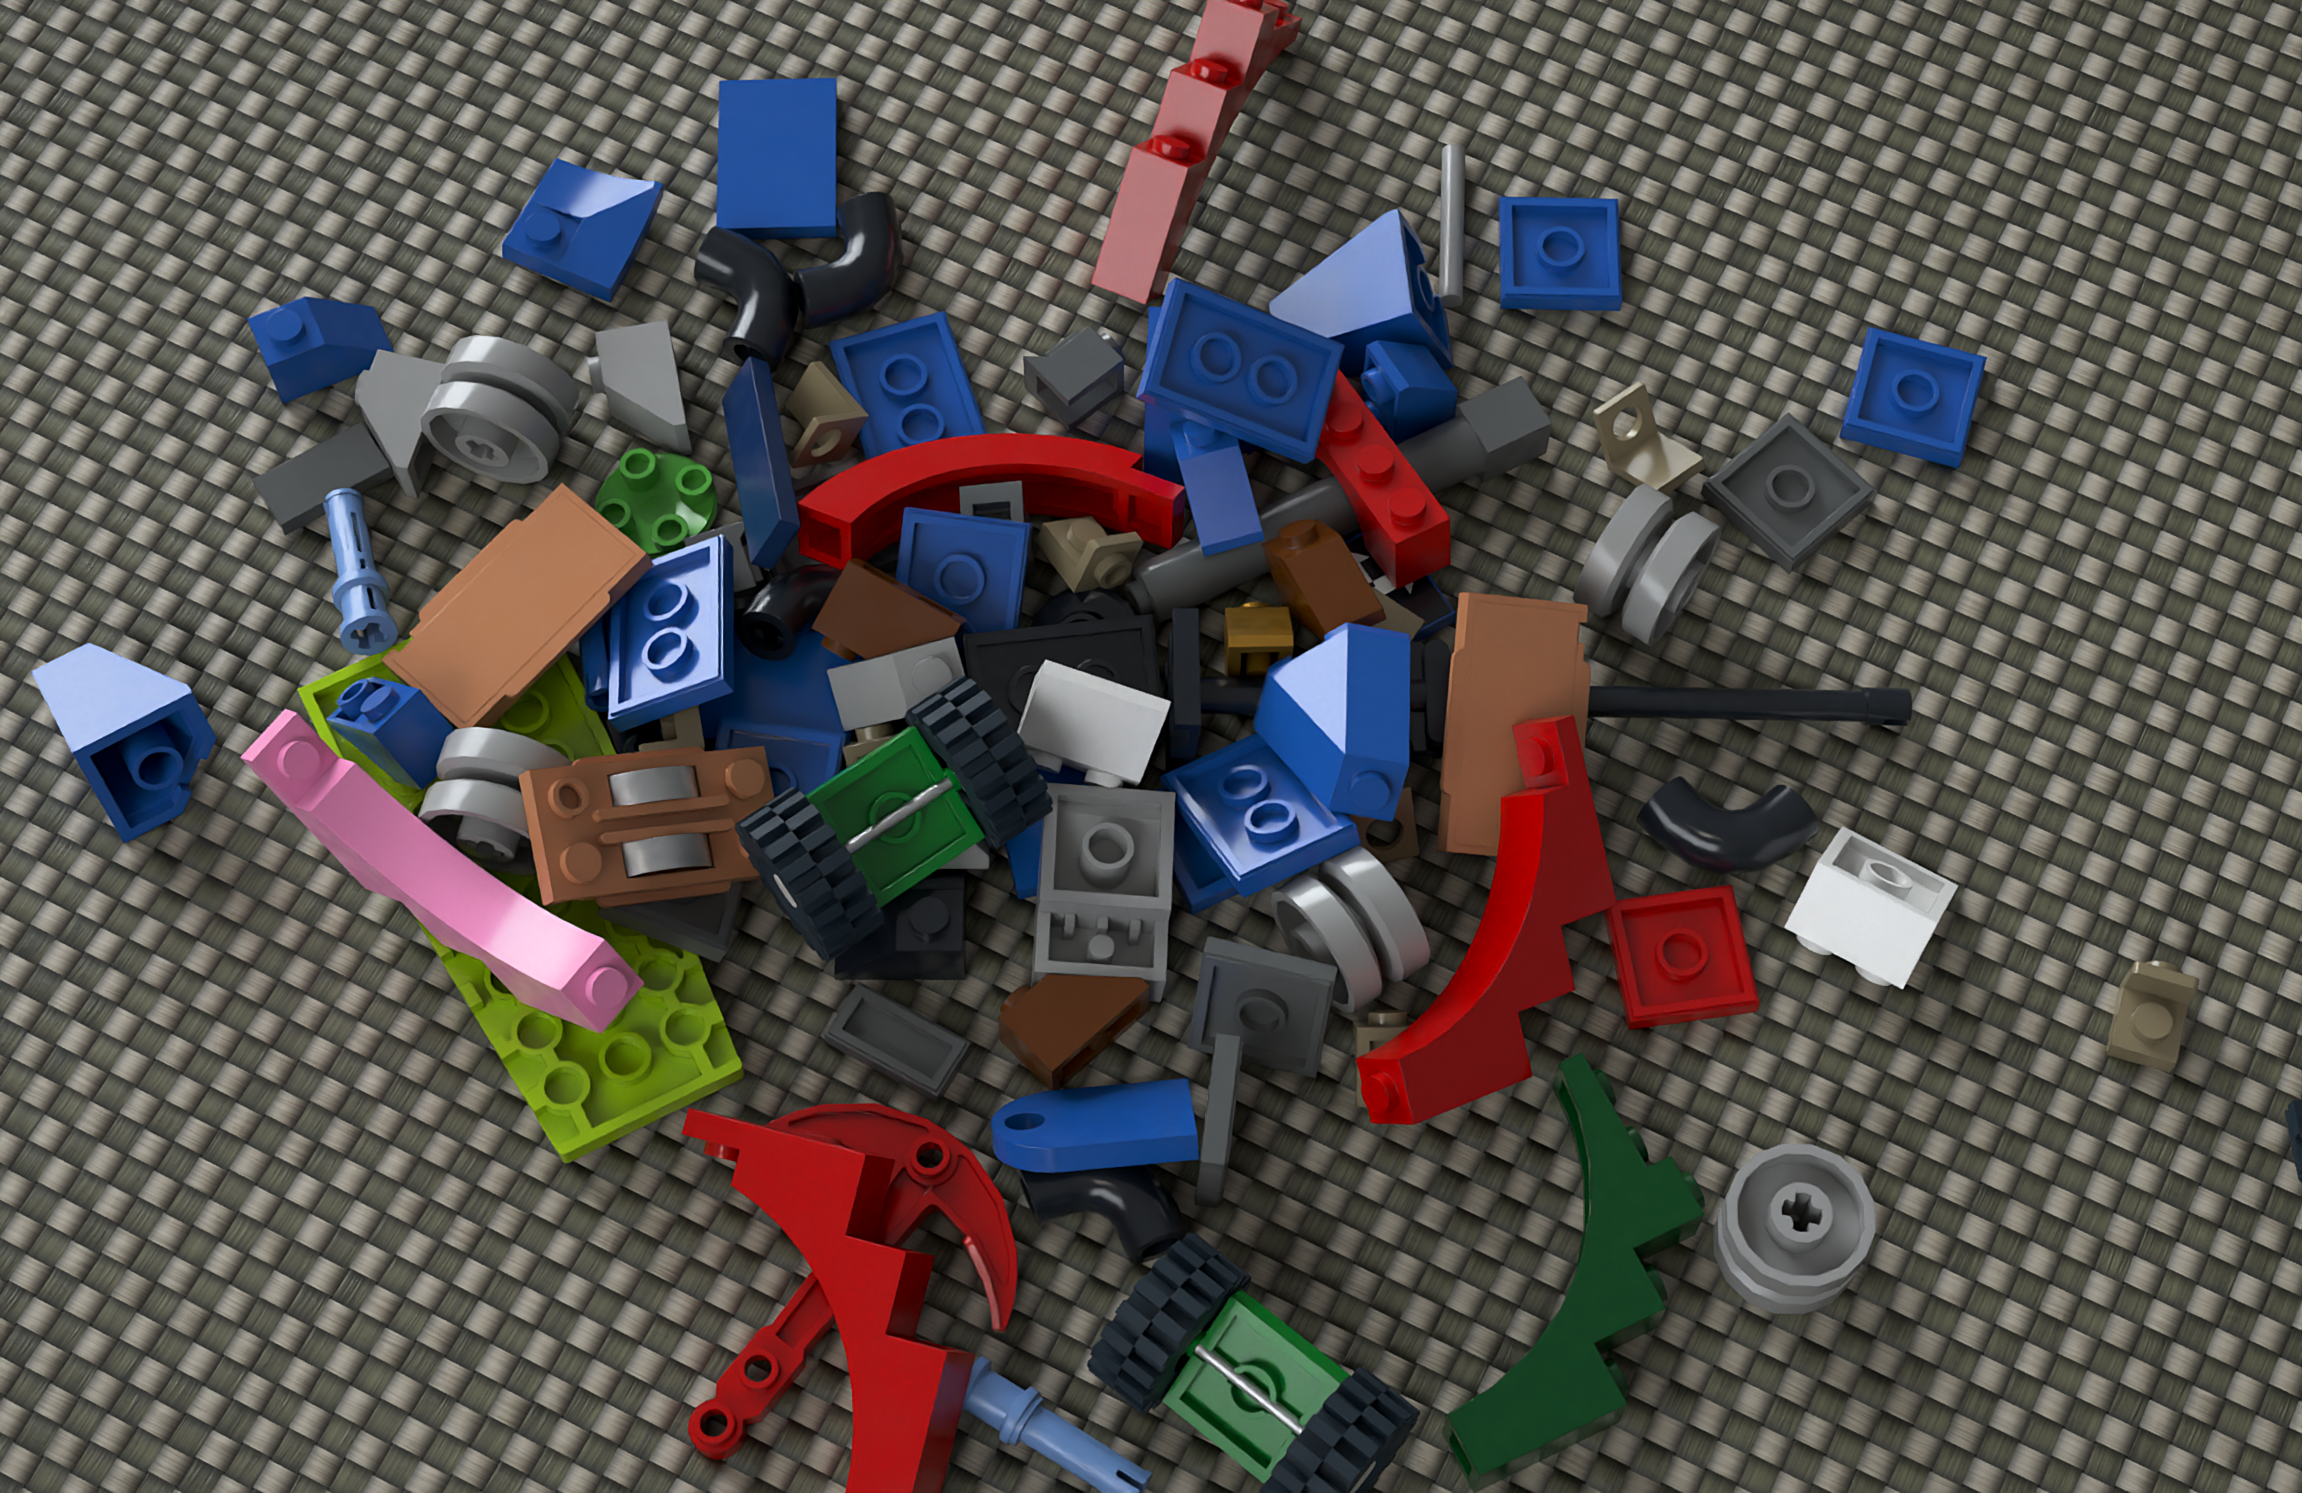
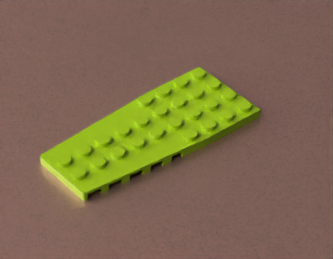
[297,637,745,1163]

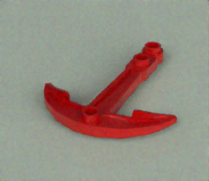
[688,1103,1018,1460]

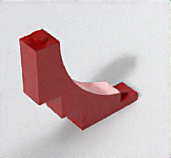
[1356,715,1617,1125]
[682,1108,976,1493]

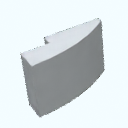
[1031,782,1176,1002]

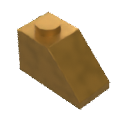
[1224,602,1294,677]

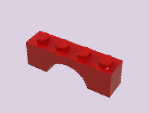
[1314,369,1451,590]

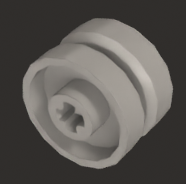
[420,335,580,484]
[1573,483,1722,647]
[418,727,573,876]
[1270,845,1430,1014]
[1713,1144,1876,1314]

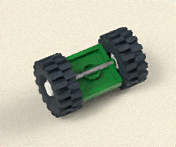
[735,675,1053,962]
[1087,1233,1420,1493]

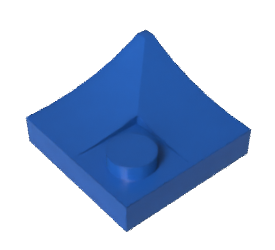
[502,158,664,303]

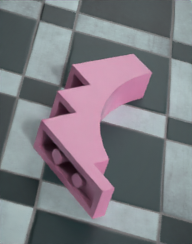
[240,709,644,1034]

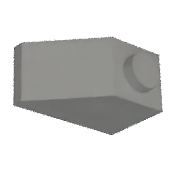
[587,320,693,456]
[355,349,445,499]
[827,636,965,731]

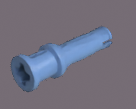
[323,488,398,655]
[961,1356,1153,1493]

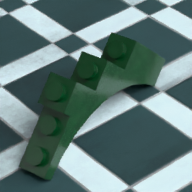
[1442,1053,1705,1493]

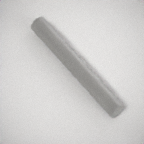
[1439,144,1465,308]

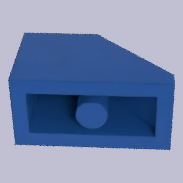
[247,296,394,404]
[1170,419,1265,557]

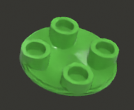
[595,448,718,560]

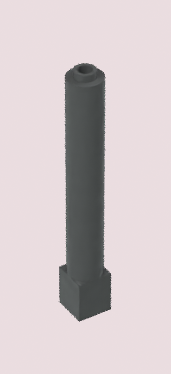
[1124,376,1552,625]

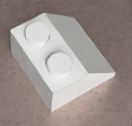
[1017,660,1171,788]
[1784,826,1958,989]

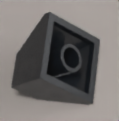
[834,869,968,980]

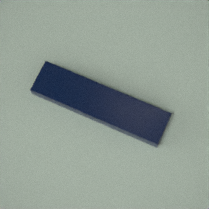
[722,356,801,570]

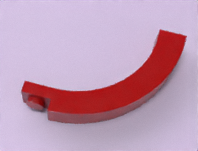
[797,433,1185,570]

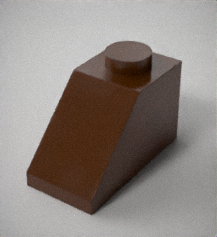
[1261,519,1387,641]
[811,557,967,662]
[998,974,1150,1091]

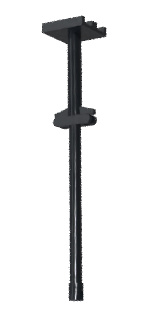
[1164,608,1912,773]

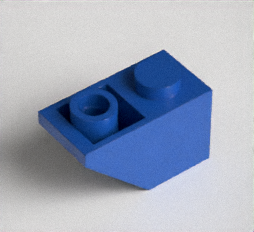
[1361,340,1458,445]
[326,676,454,790]

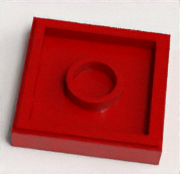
[1603,884,1760,1030]

